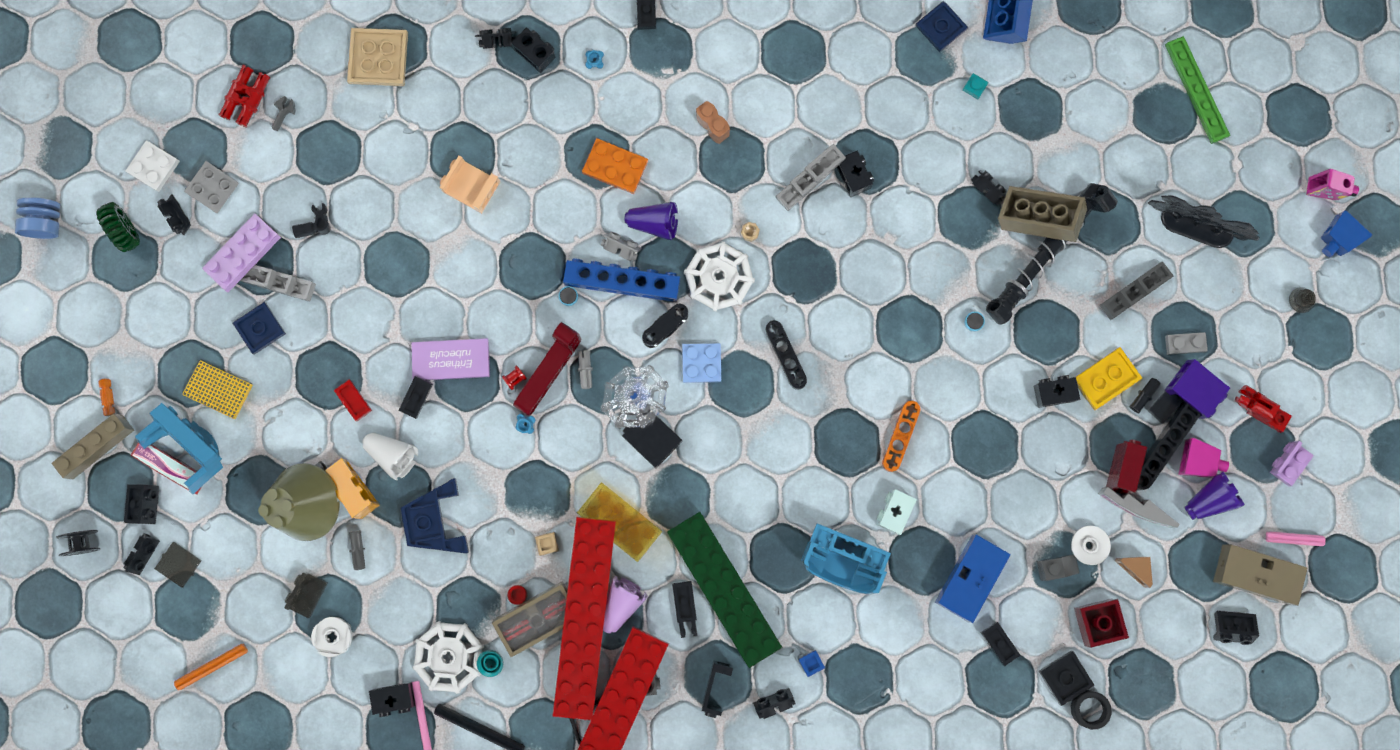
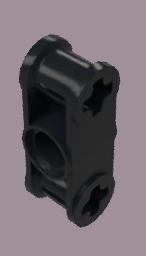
[642,303,688,348]

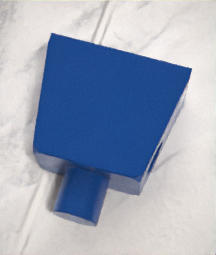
[1321,210,1372,257]

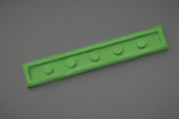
[1165,36,1231,144]

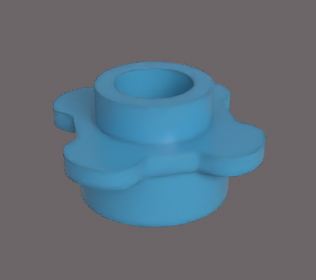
[585,50,604,69]
[515,414,536,434]

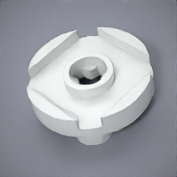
[311,617,353,657]

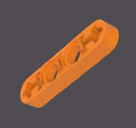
[882,401,920,472]

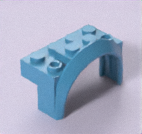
[135,403,223,495]

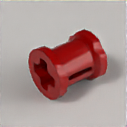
[502,365,527,390]

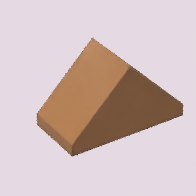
[1115,557,1153,588]

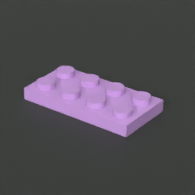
[202,214,281,292]

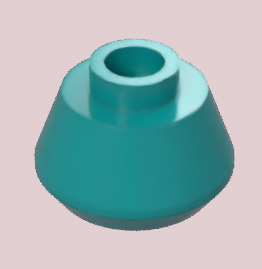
[477,650,504,677]

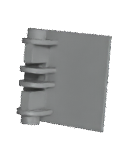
[184,161,239,213]

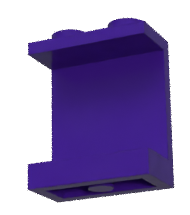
[1165,359,1230,419]

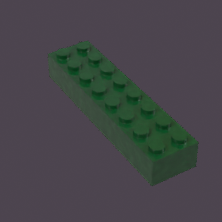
[667,512,783,668]

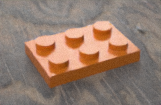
[582,138,648,194]

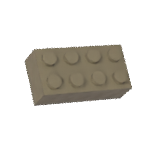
[998,186,1087,242]

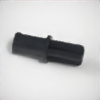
[1129,378,1161,414]

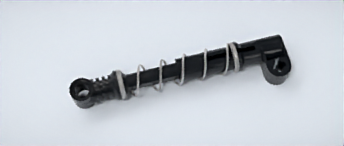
[986,183,1118,325]

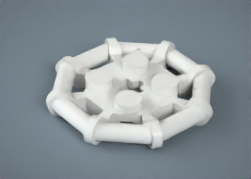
[684,241,755,312]
[412,621,484,694]

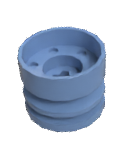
[15,198,61,239]

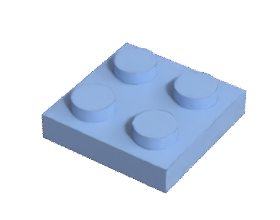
[682,343,721,383]

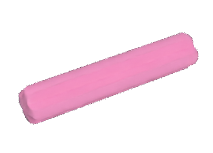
[1265,532,1326,546]

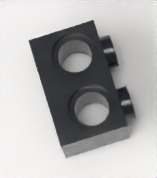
[511,27,556,73]

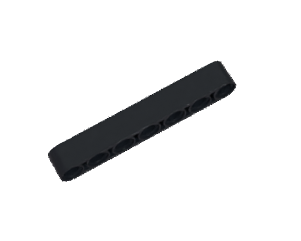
[1137,401,1201,491]

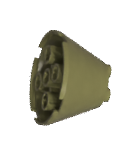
[258,463,340,541]

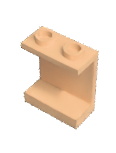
[440,156,500,214]

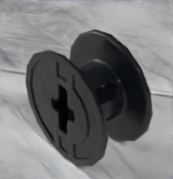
[56,530,101,557]

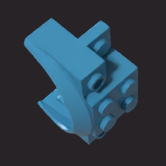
[801,523,891,594]

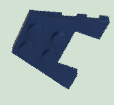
[401,478,469,554]

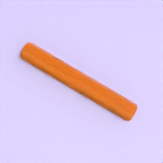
[174,644,248,690]

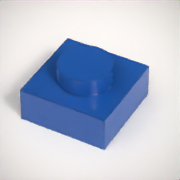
[798,650,825,677]

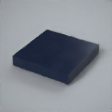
[915,1,968,52]
[232,302,286,355]

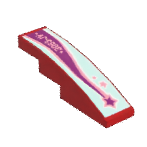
[131,442,202,494]

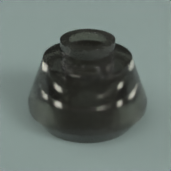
[1289,287,1316,313]

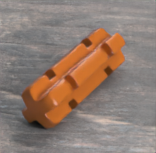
[98,379,115,416]

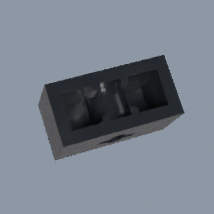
[837,150,874,198]
[1033,375,1081,408]
[369,682,416,717]

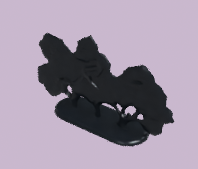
[1148,195,1260,248]

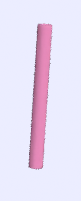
[411,681,432,750]

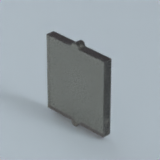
[154,542,202,588]

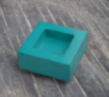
[962,73,989,100]

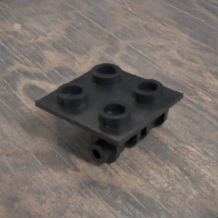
[475,28,516,49]

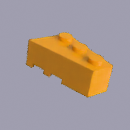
[325,458,380,519]

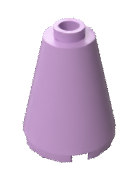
[603,576,648,633]

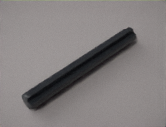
[434,704,525,750]

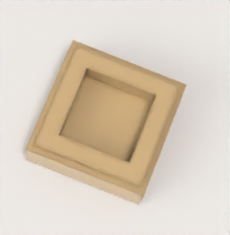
[535,532,559,556]

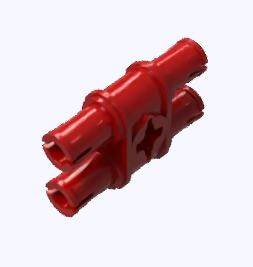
[218,65,271,128]

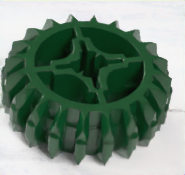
[96,202,140,252]

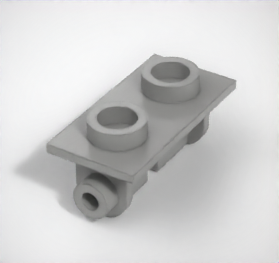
[601,232,642,262]

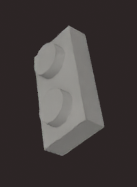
[1165,332,1208,355]

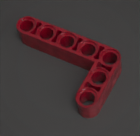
[513,322,582,416]

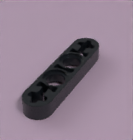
[765,320,807,390]

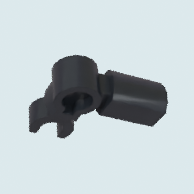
[292,203,331,238]

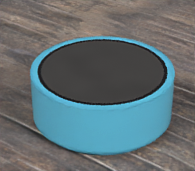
[559,286,578,306]
[964,312,985,332]

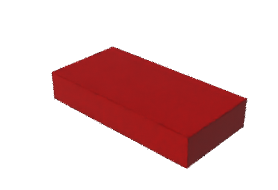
[334,379,373,422]

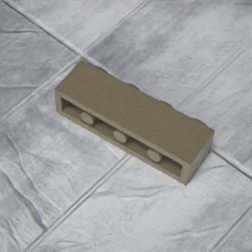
[51,413,134,479]

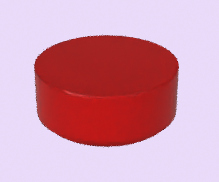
[507,585,528,605]

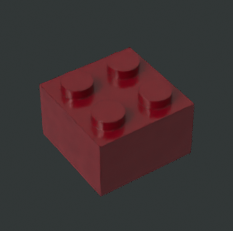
[1074,598,1129,648]

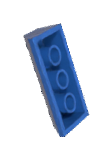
[983,0,1033,44]

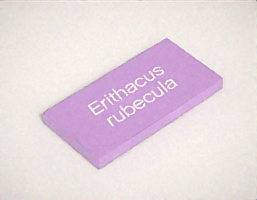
[412,338,490,380]

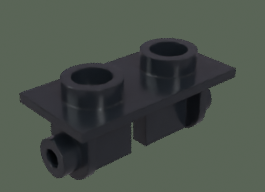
[971,170,1007,206]
[157,194,191,235]
[123,533,160,575]
[753,688,796,719]

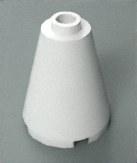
[362,432,418,480]

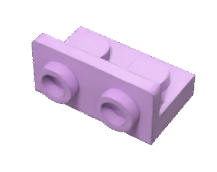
[1270,441,1314,486]

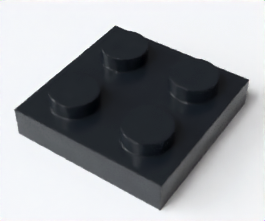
[1039,651,1095,706]

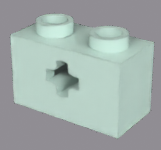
[876,489,917,535]

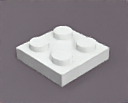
[125,140,180,192]

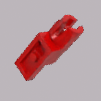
[1235,385,1292,433]

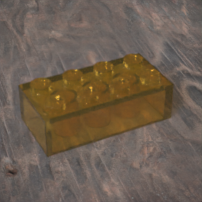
[577,482,663,562]

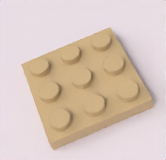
[347,28,408,86]

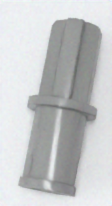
[578,350,593,389]

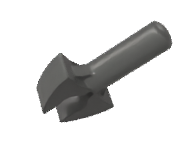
[272,96,296,131]

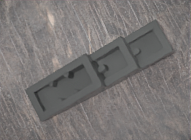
[1099,261,1174,321]

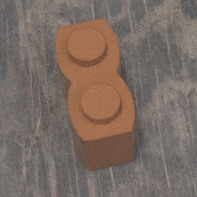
[696,101,730,144]

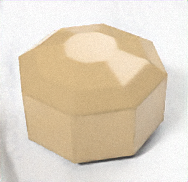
[741,222,760,242]

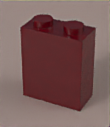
[1106,440,1147,494]

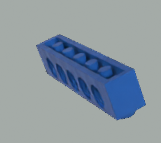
[563,258,680,302]

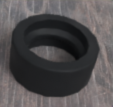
[1071,690,1112,730]

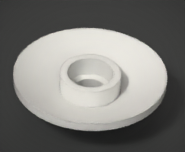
[1071,526,1111,565]

